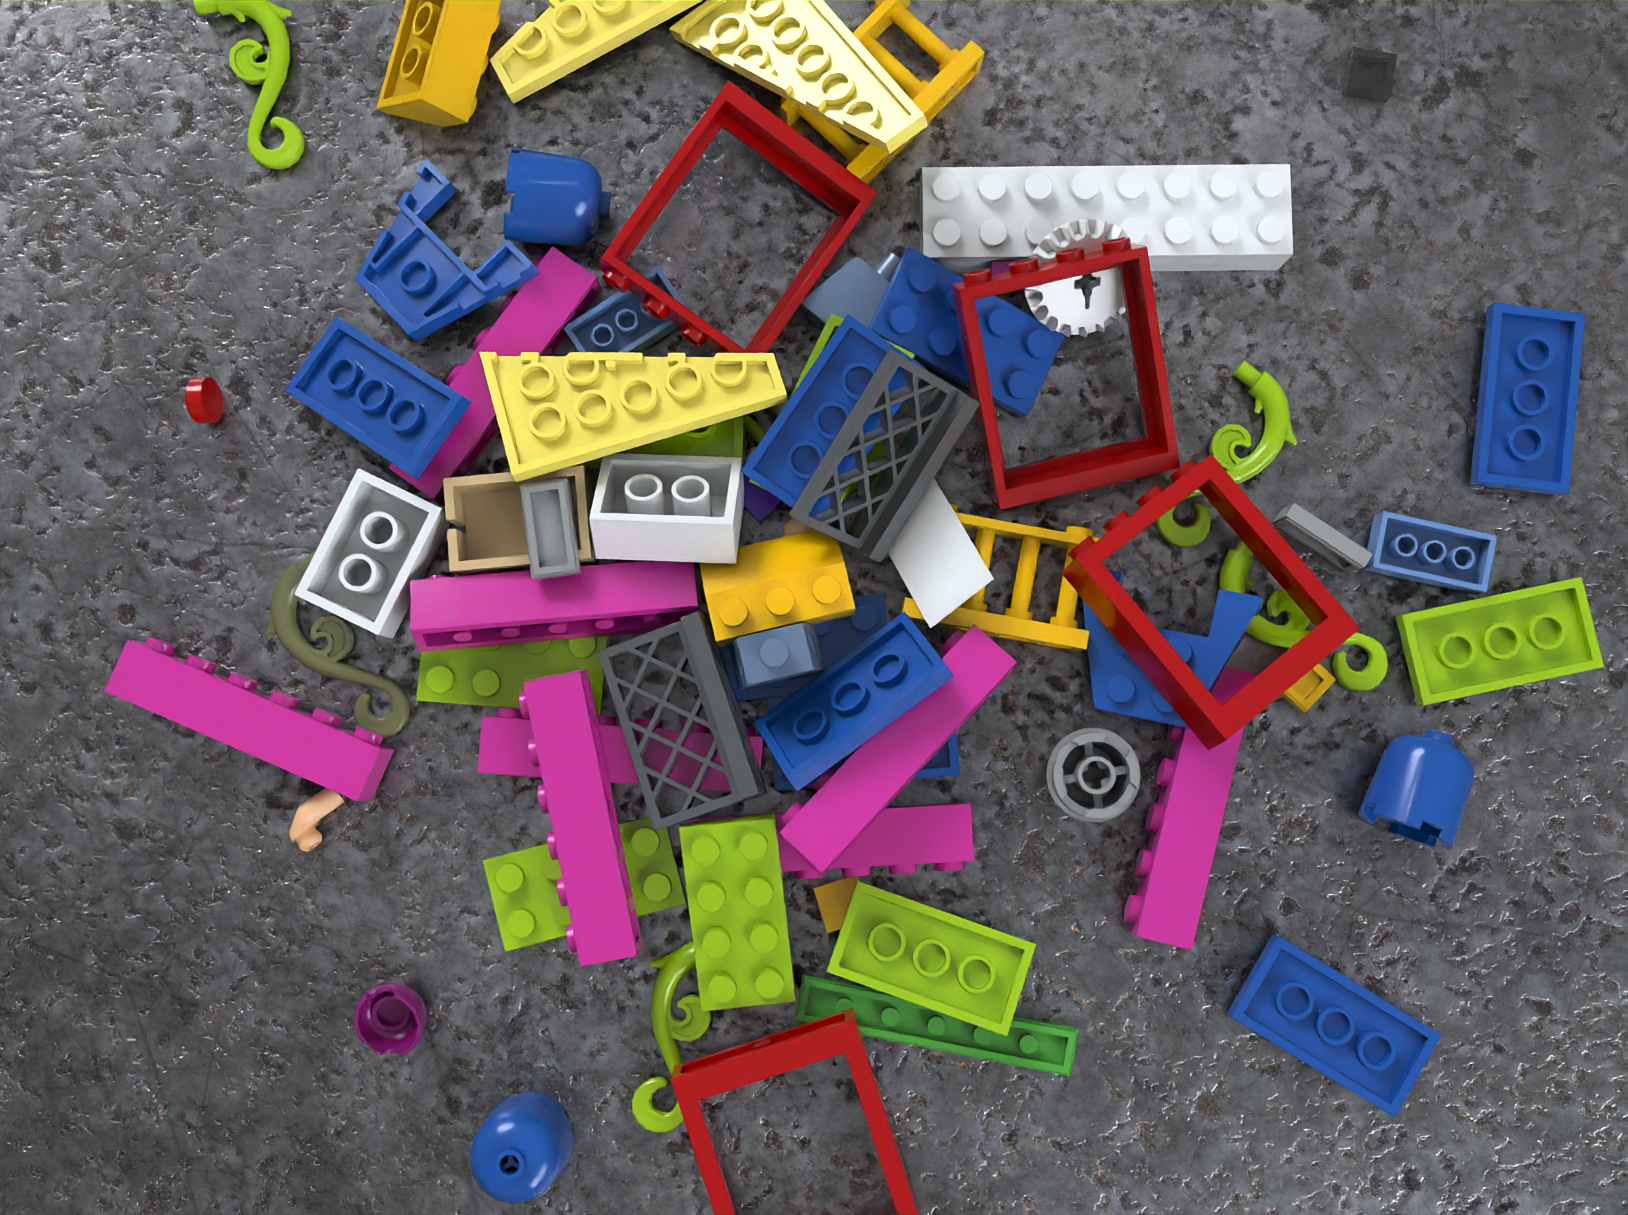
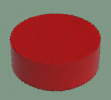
[185,377,223,424]

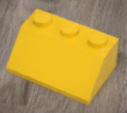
[376,0,501,127]
[699,529,855,647]

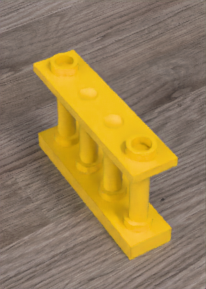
[780,0,985,185]
[901,503,1100,652]

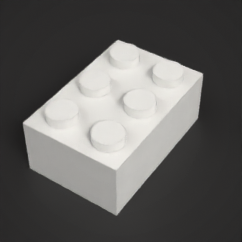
[589,453,744,564]
[294,468,451,639]

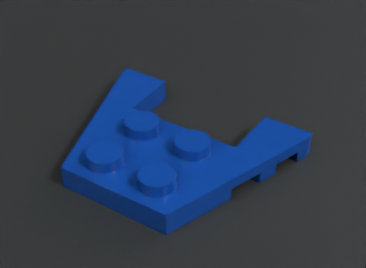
[355,159,540,341]
[1082,570,1263,729]

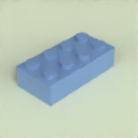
[563,265,686,353]
[1363,511,1497,595]

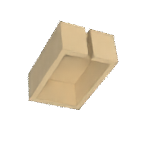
[443,465,598,576]

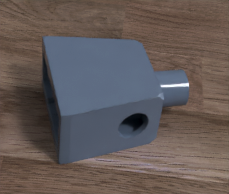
[801,252,900,332]
[728,623,825,691]

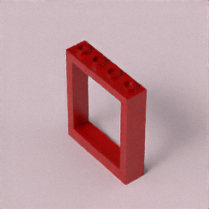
[598,80,878,354]
[951,237,1180,510]
[1061,455,1360,751]
[671,1008,920,1215]

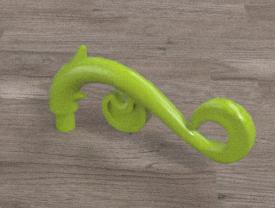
[194,0,305,170]
[1156,360,1297,548]
[1219,540,1388,692]
[632,941,712,1133]

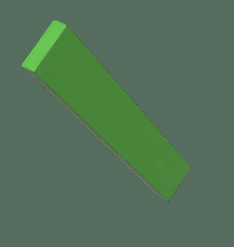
[794,973,1079,1077]

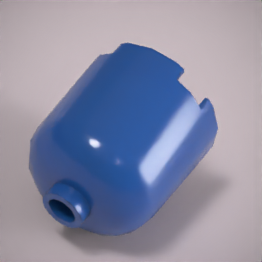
[504,148,611,245]
[1358,730,1475,850]
[470,1091,575,1204]

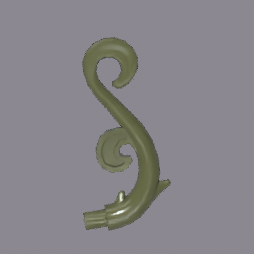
[265,551,410,738]

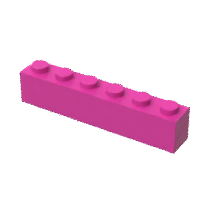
[388,246,603,506]
[410,560,698,652]
[779,624,1017,876]
[104,636,394,801]
[1124,666,1257,950]
[519,668,643,967]
[477,708,764,792]
[688,802,974,879]

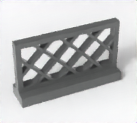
[789,349,980,563]
[597,611,768,831]

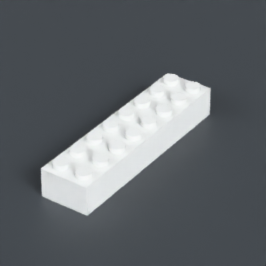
[919,164,1293,273]

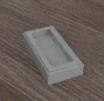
[520,478,581,580]
[1273,503,1373,573]

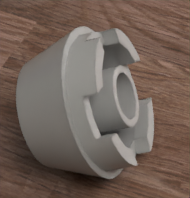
[1046,728,1141,822]

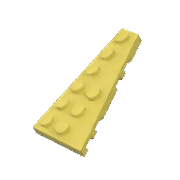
[479,352,788,482]

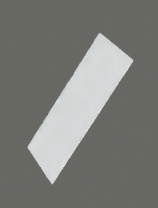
[856,472,994,629]

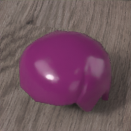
[353,983,427,1057]

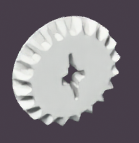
[1024,218,1135,337]

